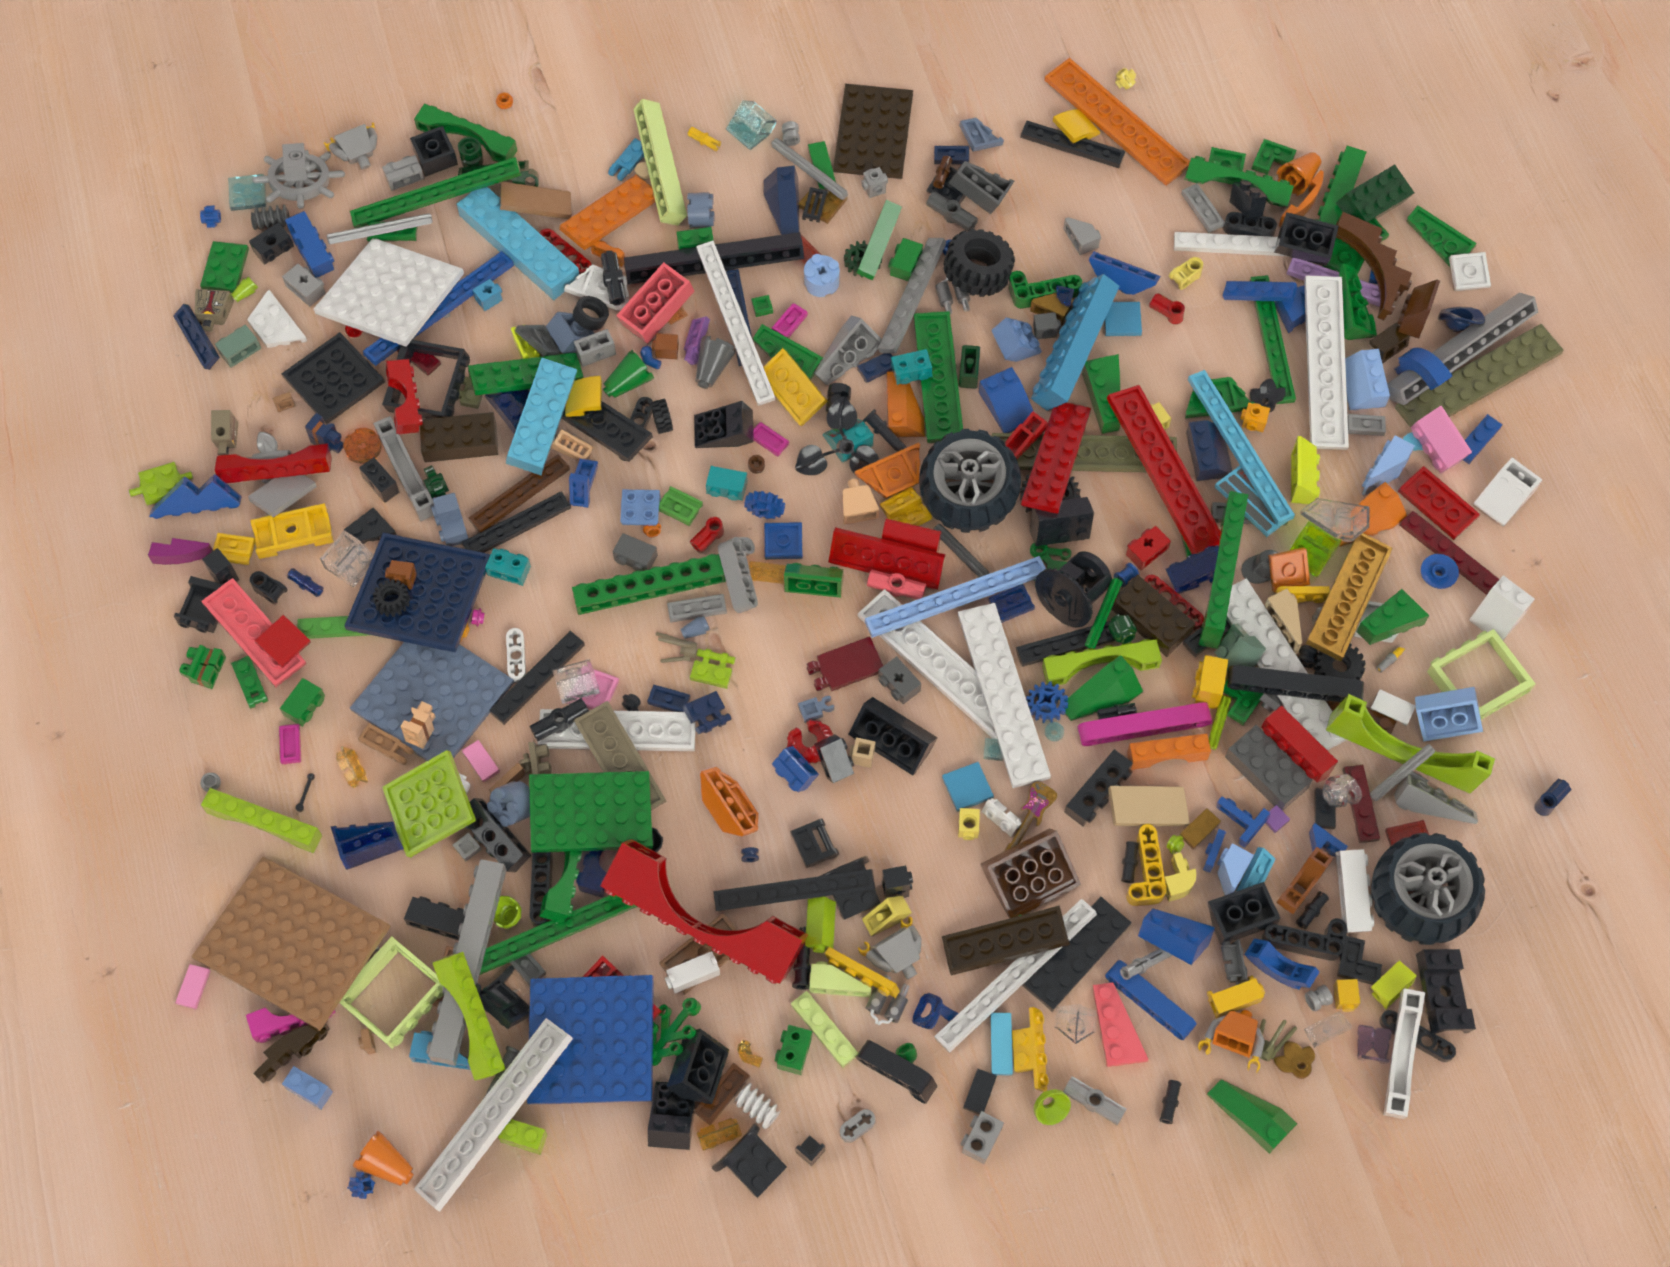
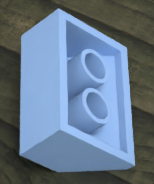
[1345,349,1390,410]
[1415,687,1483,741]

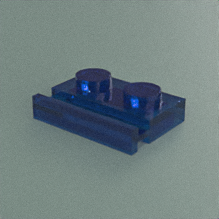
[988,584,1035,623]

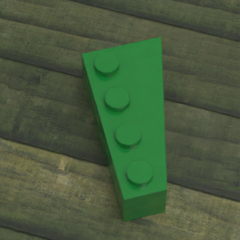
[1082,354,1121,434]

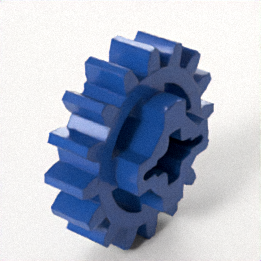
[744,491,785,519]
[1026,682,1068,723]

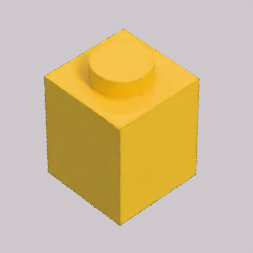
[1333,979,1360,1012]

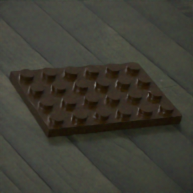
[833,83,913,179]

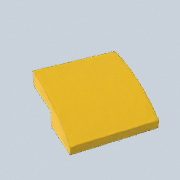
[1053,109,1100,143]
[565,376,602,417]
[880,487,932,526]

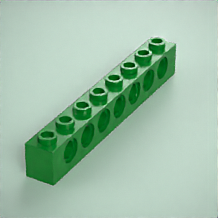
[572,554,726,615]

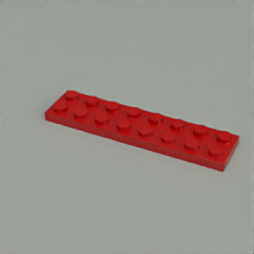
[1021,402,1091,514]

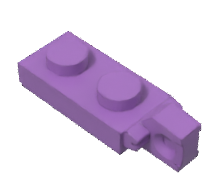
[684,316,710,365]

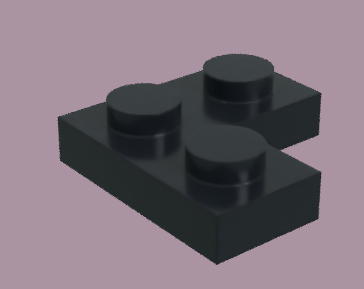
[1337,936,1382,985]

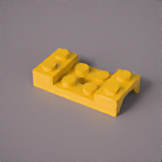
[250,503,334,559]

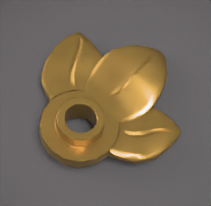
[1273,1041,1315,1079]

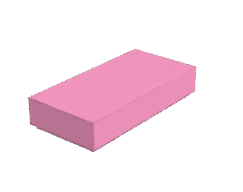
[462,740,500,783]
[175,964,211,1009]

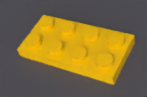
[763,348,828,426]

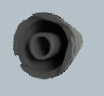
[695,336,736,389]

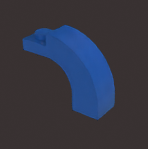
[1394,348,1453,390]
[1244,938,1320,990]

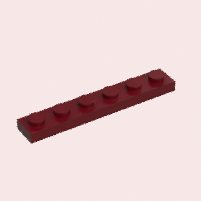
[1400,511,1500,595]

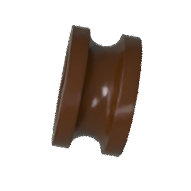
[748,455,765,474]

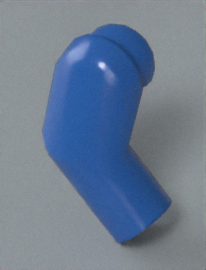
[640,346,662,369]

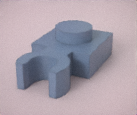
[798,696,834,723]

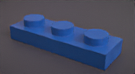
[1463,414,1503,464]

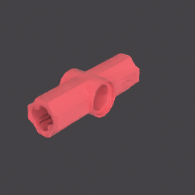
[867,570,926,600]

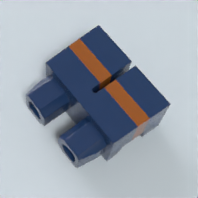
[305,413,345,453]

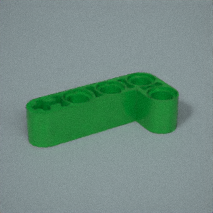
[1009,271,1082,309]

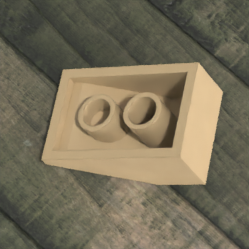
[1265,589,1302,656]

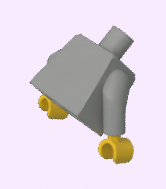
[324,122,377,170]
[858,916,922,979]

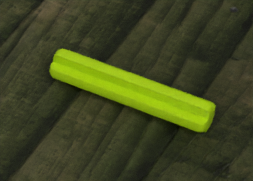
[1208,696,1231,750]

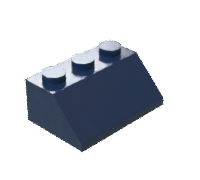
[1186,420,1233,481]

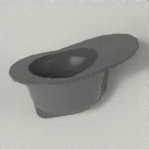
[1241,550,1278,584]

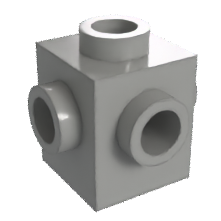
[861,167,888,198]

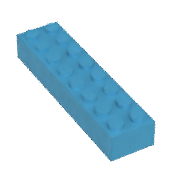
[1031,274,1120,411]

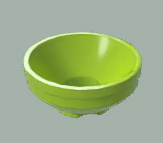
[1033,1089,1071,1125]

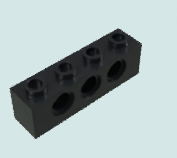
[1064,749,1133,826]
[466,798,532,872]

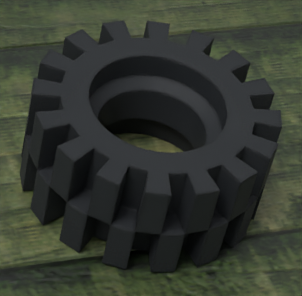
[650,398,673,434]
[373,579,410,617]

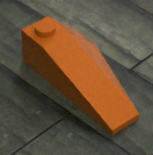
[1327,482,1407,547]

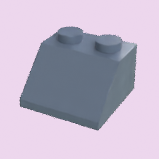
[546,312,595,354]

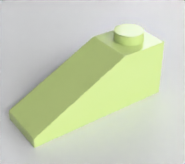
[809,961,871,998]

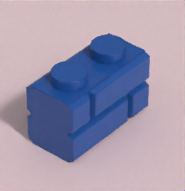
[772,746,819,792]

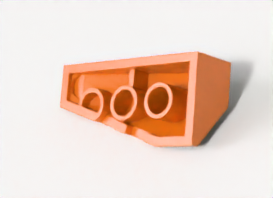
[887,372,925,437]

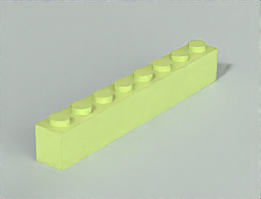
[633,99,687,226]

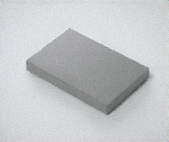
[248,475,317,518]

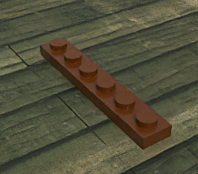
[469,454,570,532]

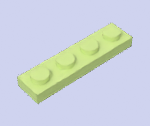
[791,991,858,1068]

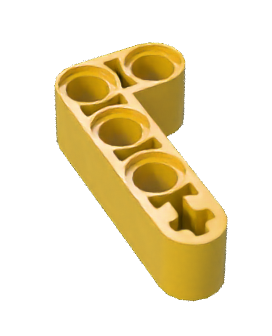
[1126,824,1166,906]

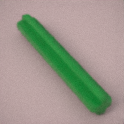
[1085,578,1122,649]

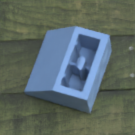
[991,317,1042,362]

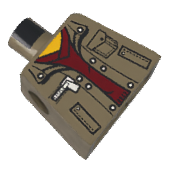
[195,289,234,332]
[211,410,238,456]

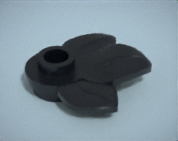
[1250,378,1286,413]

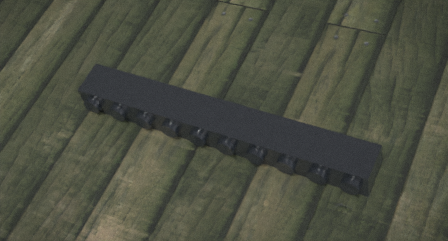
[624,232,804,284]

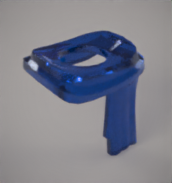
[912,993,958,1029]

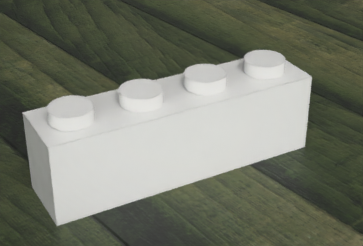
[1335,849,1374,933]

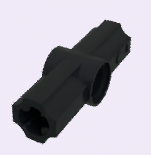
[601,251,625,306]
[529,698,589,741]

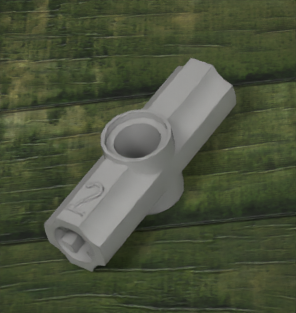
[1063,1076,1127,1125]

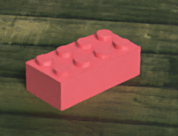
[616,262,695,344]

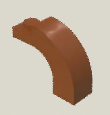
[1276,847,1334,914]

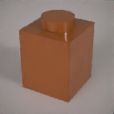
[652,333,679,360]

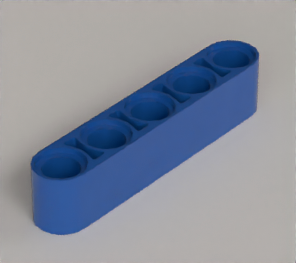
[1105,960,1197,1040]

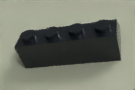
[848,697,938,776]

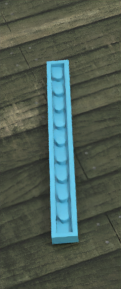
[1188,370,1295,525]

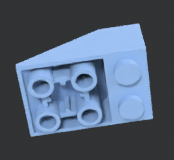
[1362,435,1415,496]

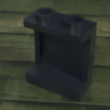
[174,576,224,633]

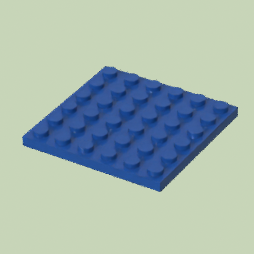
[527,975,654,1105]

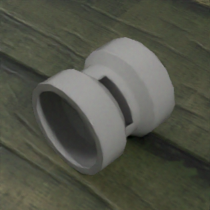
[782,121,800,146]
[1305,984,1333,1012]

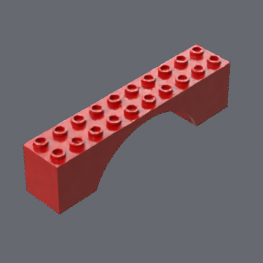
[600,839,808,984]

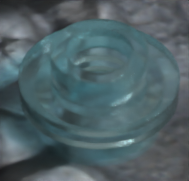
[1045,722,1064,741]

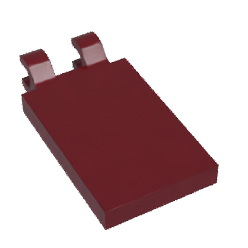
[806,636,884,692]

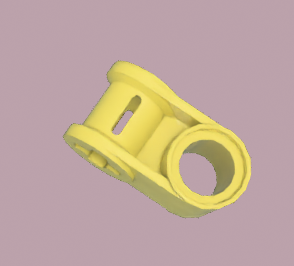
[1169,257,1203,290]

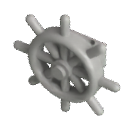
[252,143,345,209]

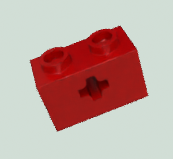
[1126,525,1171,570]

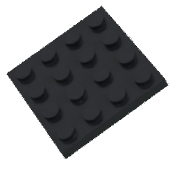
[281,332,385,425]

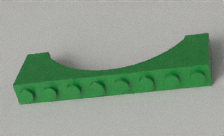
[1199,491,1249,649]

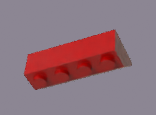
[1261,705,1338,783]

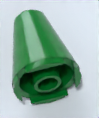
[603,350,654,398]

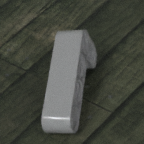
[718,537,758,613]

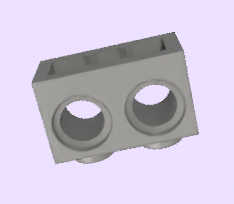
[961,1111,1004,1164]

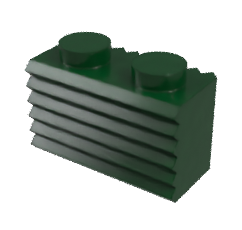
[959,345,980,389]

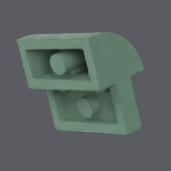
[1214,623,1266,672]

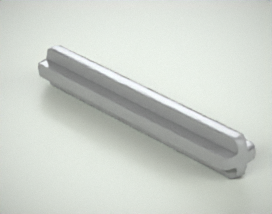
[1370,744,1435,801]

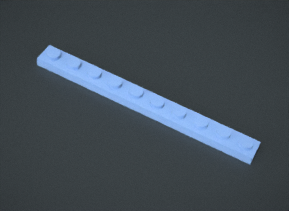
[865,556,1046,638]

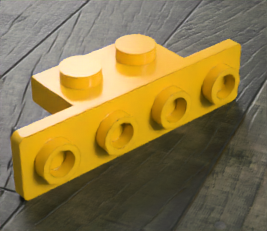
[1012,1007,1049,1092]

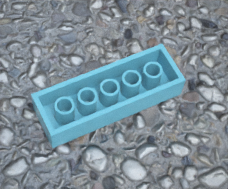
[506,358,577,475]

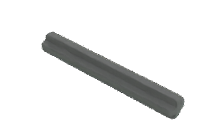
[933,524,989,577]

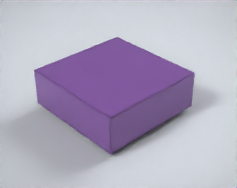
[1265,805,1290,833]

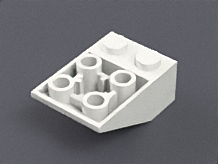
[1473,458,1542,527]

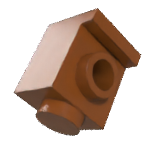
[385,560,417,589]

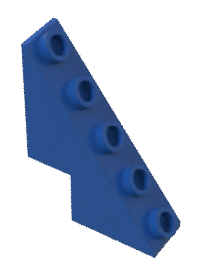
[149,474,242,519]

